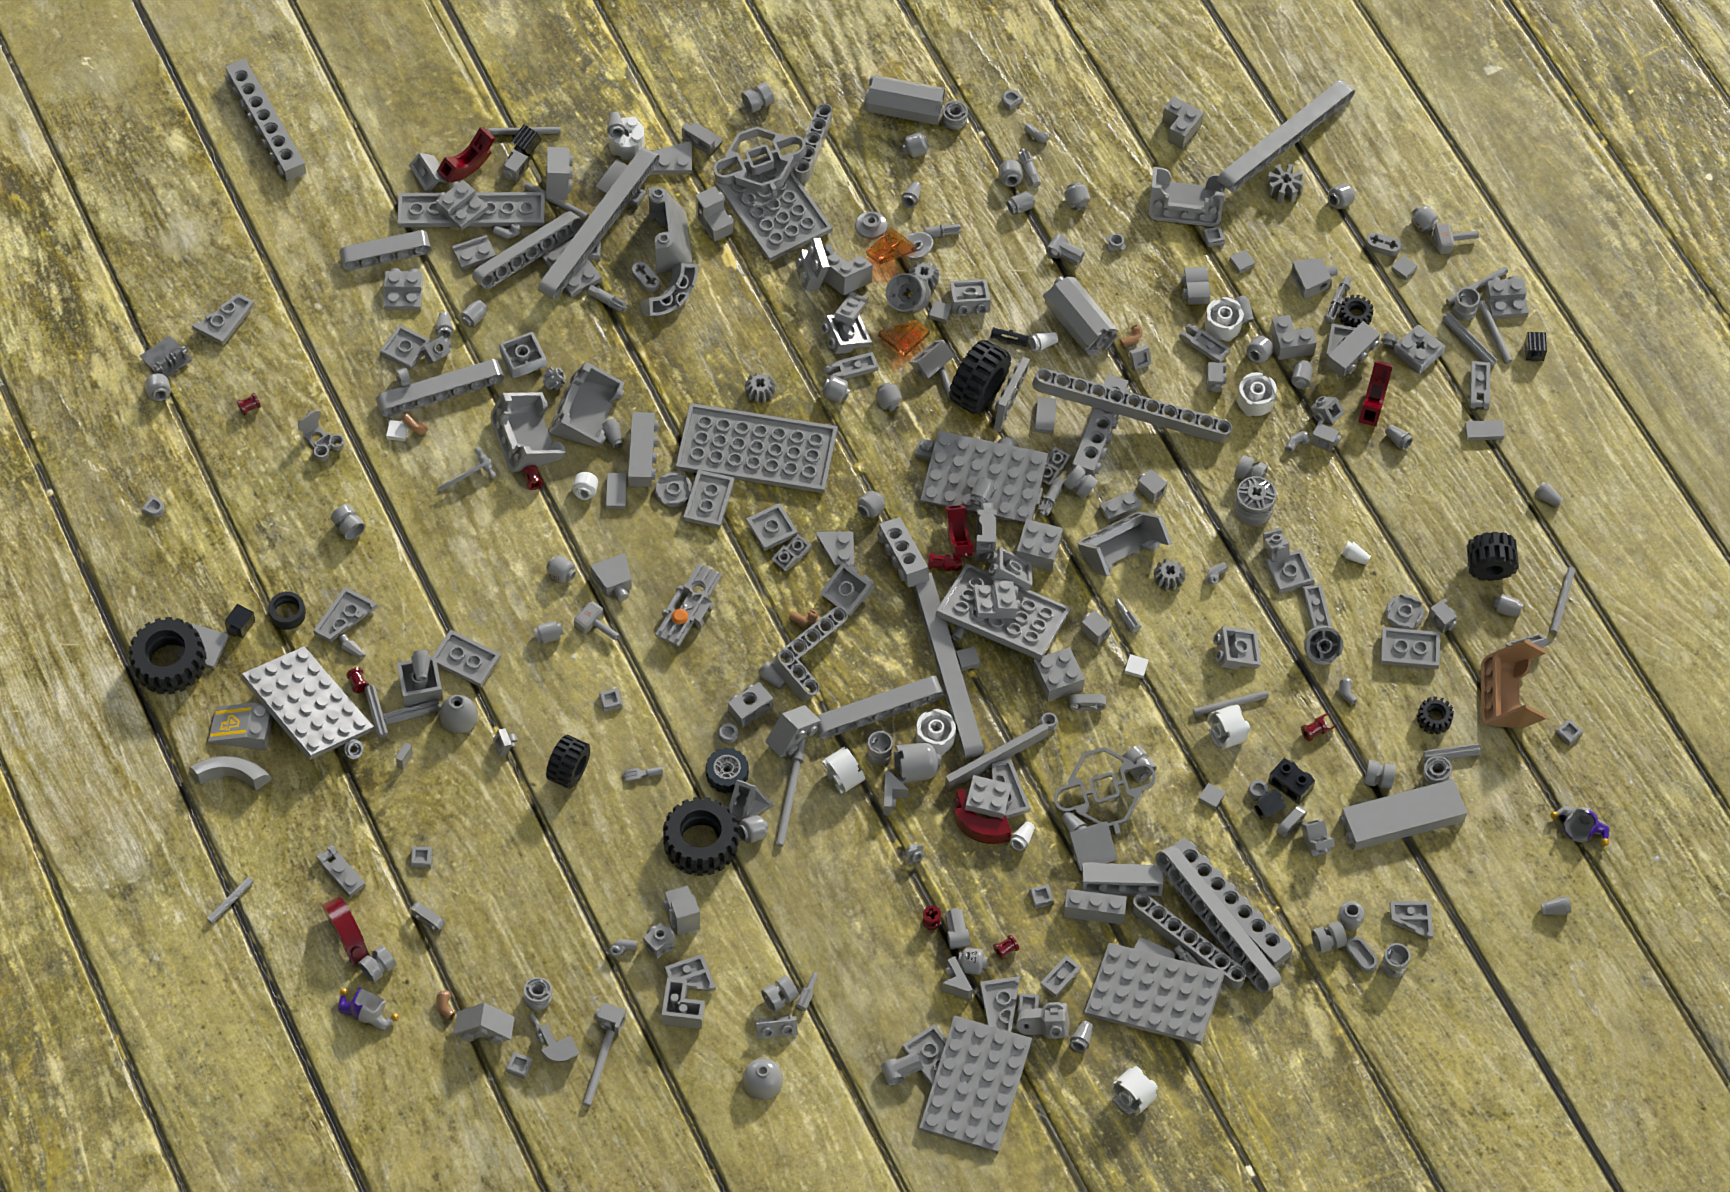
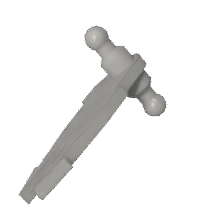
[437,447,496,491]

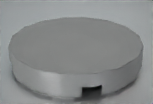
[655,472,692,508]
[1386,594,1425,630]

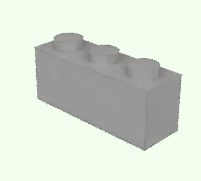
[1326,321,1380,378]
[1064,889,1127,925]

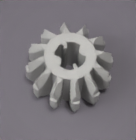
[909,260,940,289]
[745,372,776,404]
[1153,559,1186,591]

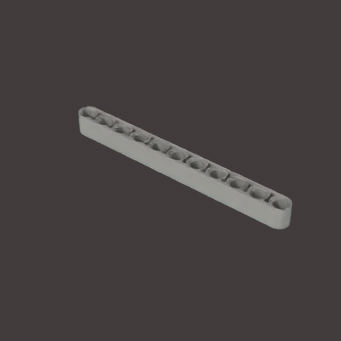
[1217,80,1355,192]
[538,147,660,299]
[1032,368,1232,443]
[913,572,984,759]

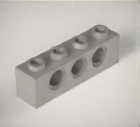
[877,517,929,587]

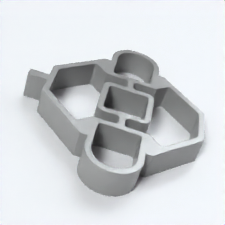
[713,127,806,197]
[1054,747,1156,835]

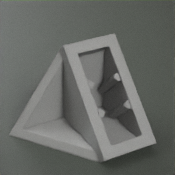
[729,780,774,821]

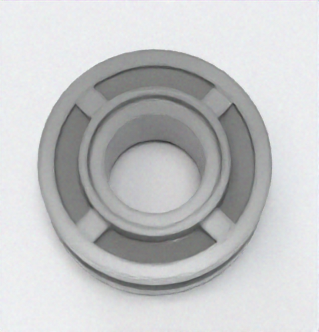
[942,101,968,129]
[1424,756,1452,785]
[524,977,552,1010]

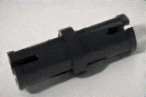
[990,327,1029,347]

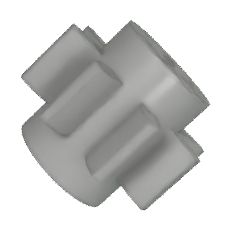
[543,366,566,391]

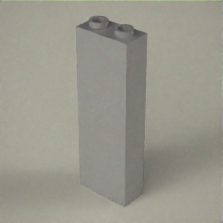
[1339,779,1467,851]

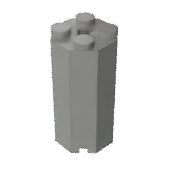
[865,75,946,125]
[1043,277,1118,356]

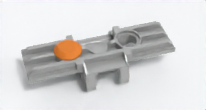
[655,563,722,647]

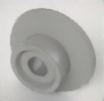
[855,212,888,239]
[902,232,933,259]

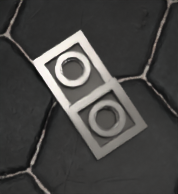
[596,159,628,194]
[1042,447,1071,486]
[771,534,813,572]

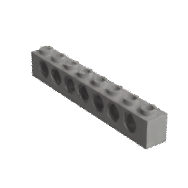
[224,59,306,181]
[1173,837,1293,969]

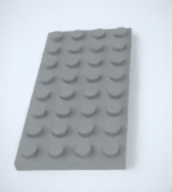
[676,403,838,493]

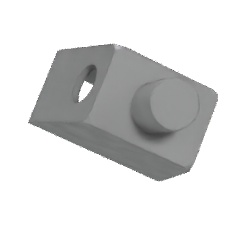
[1291,258,1338,299]
[591,553,632,601]

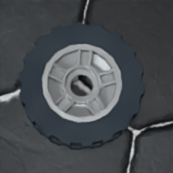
[706,748,749,793]

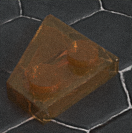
[866,228,917,265]
[878,320,930,357]

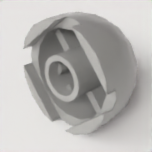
[1304,625,1344,665]
[743,1058,783,1100]

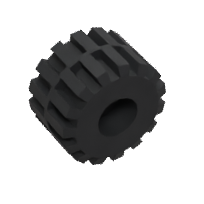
[1466,532,1519,581]

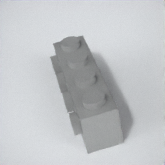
[628,412,659,487]
[1082,863,1163,896]

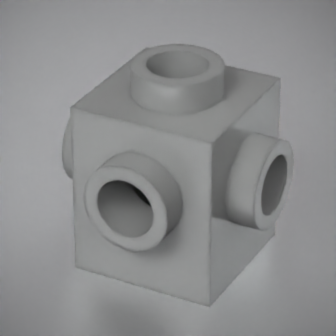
[1311,396,1345,424]
[643,923,675,959]

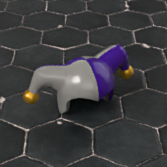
[1550,806,1610,847]
[338,988,399,1030]

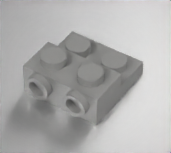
[436,180,489,231]
[796,238,829,290]
[384,268,423,311]
[1485,276,1529,319]
[950,279,991,316]
[821,315,872,354]
[988,547,1032,590]
[820,563,875,616]
[973,580,1020,619]
[1213,626,1261,670]

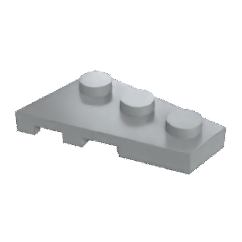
[650,140,692,175]
[192,293,255,345]
[313,587,378,643]
[992,758,1031,819]
[980,976,1020,1032]

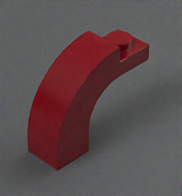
[437,127,496,182]
[1358,360,1393,427]
[944,504,974,558]
[953,789,1012,844]
[322,896,370,966]

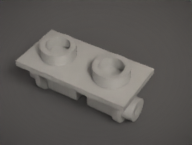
[756,1015,798,1039]

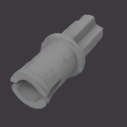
[924,224,961,238]

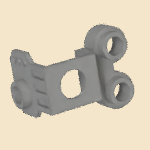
[298,410,345,461]

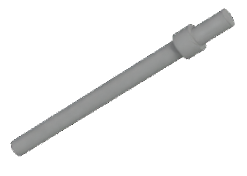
[776,739,806,847]

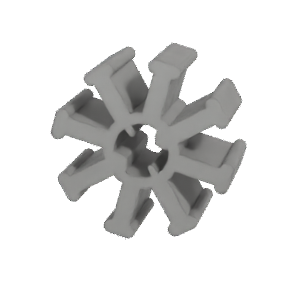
[1267,164,1304,203]

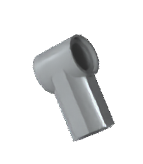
[1046,234,1085,265]
[945,908,970,949]
[881,1051,924,1085]

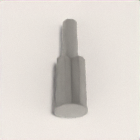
[1114,599,1142,633]
[795,972,818,1011]

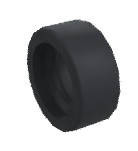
[268,591,306,630]

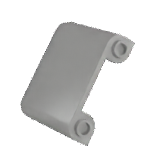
[1149,167,1225,227]
[648,187,692,273]
[549,362,625,447]
[491,392,566,472]

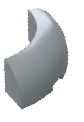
[640,263,698,316]
[189,756,272,790]

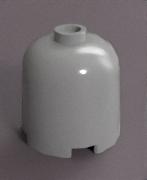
[894,743,941,784]

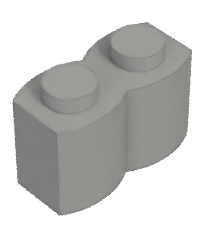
[1181,267,1210,305]

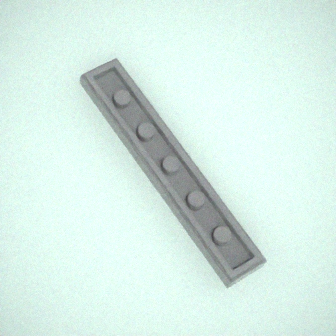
[945,723,1049,790]

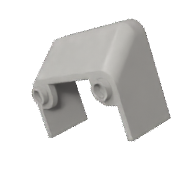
[1077,512,1172,576]

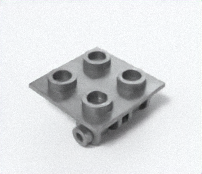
[140,335,192,377]

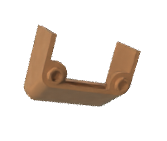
[1481,639,1547,728]

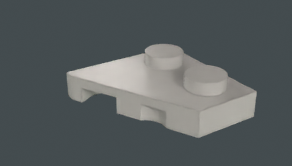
[817,532,854,568]
[1389,901,1433,939]
[665,954,716,991]

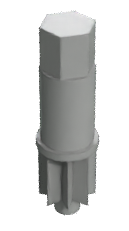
[1018,148,1042,188]
[587,285,628,313]
[1038,477,1064,517]

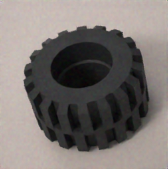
[546,734,590,789]

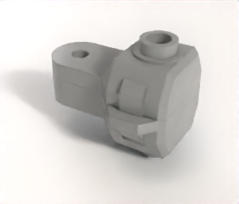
[1016,1002,1070,1039]

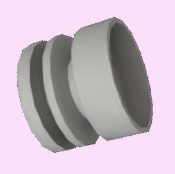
[886,273,931,313]
[1234,476,1276,526]

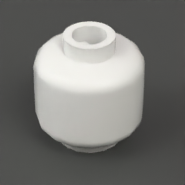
[572,472,598,500]

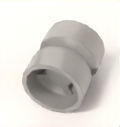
[741,82,774,114]
[1453,287,1480,321]
[1234,455,1268,481]
[1063,464,1098,499]
[330,504,366,540]
[867,731,893,766]
[1121,745,1157,783]
[1364,760,1396,790]
[1311,921,1347,954]
[1381,943,1411,978]
[358,945,397,983]
[761,975,799,1012]

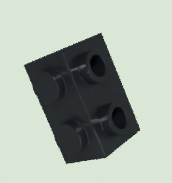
[1268,757,1315,805]

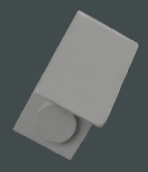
[883,771,908,815]
[941,956,973,1000]

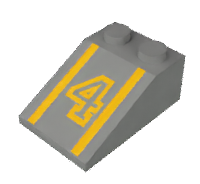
[208,703,274,750]

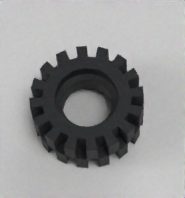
[1339,295,1374,328]
[1417,696,1454,734]

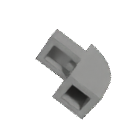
[1300,819,1335,856]
[537,1024,580,1064]

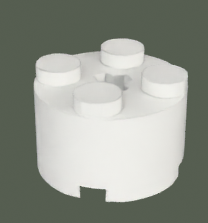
[608,117,645,160]
[1205,297,1244,342]
[1237,372,1277,416]
[1207,705,1250,749]
[916,709,956,756]
[822,747,865,794]
[1110,1066,1158,1116]

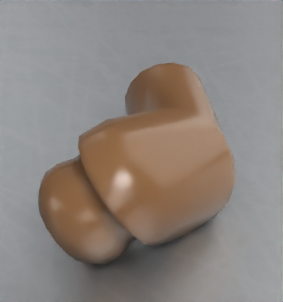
[1120,324,1142,348]
[401,414,428,435]
[789,610,818,627]
[436,990,455,1020]

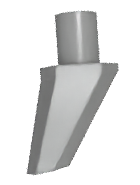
[339,634,366,658]

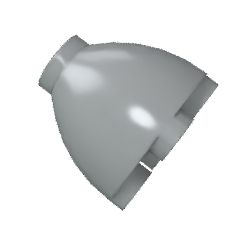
[439,695,478,733]

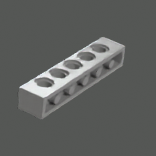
[1072,374,1130,477]

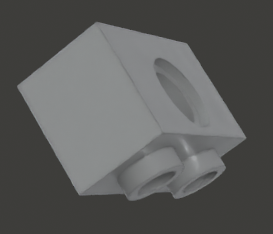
[728,682,773,728]

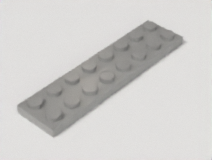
[398,192,545,227]

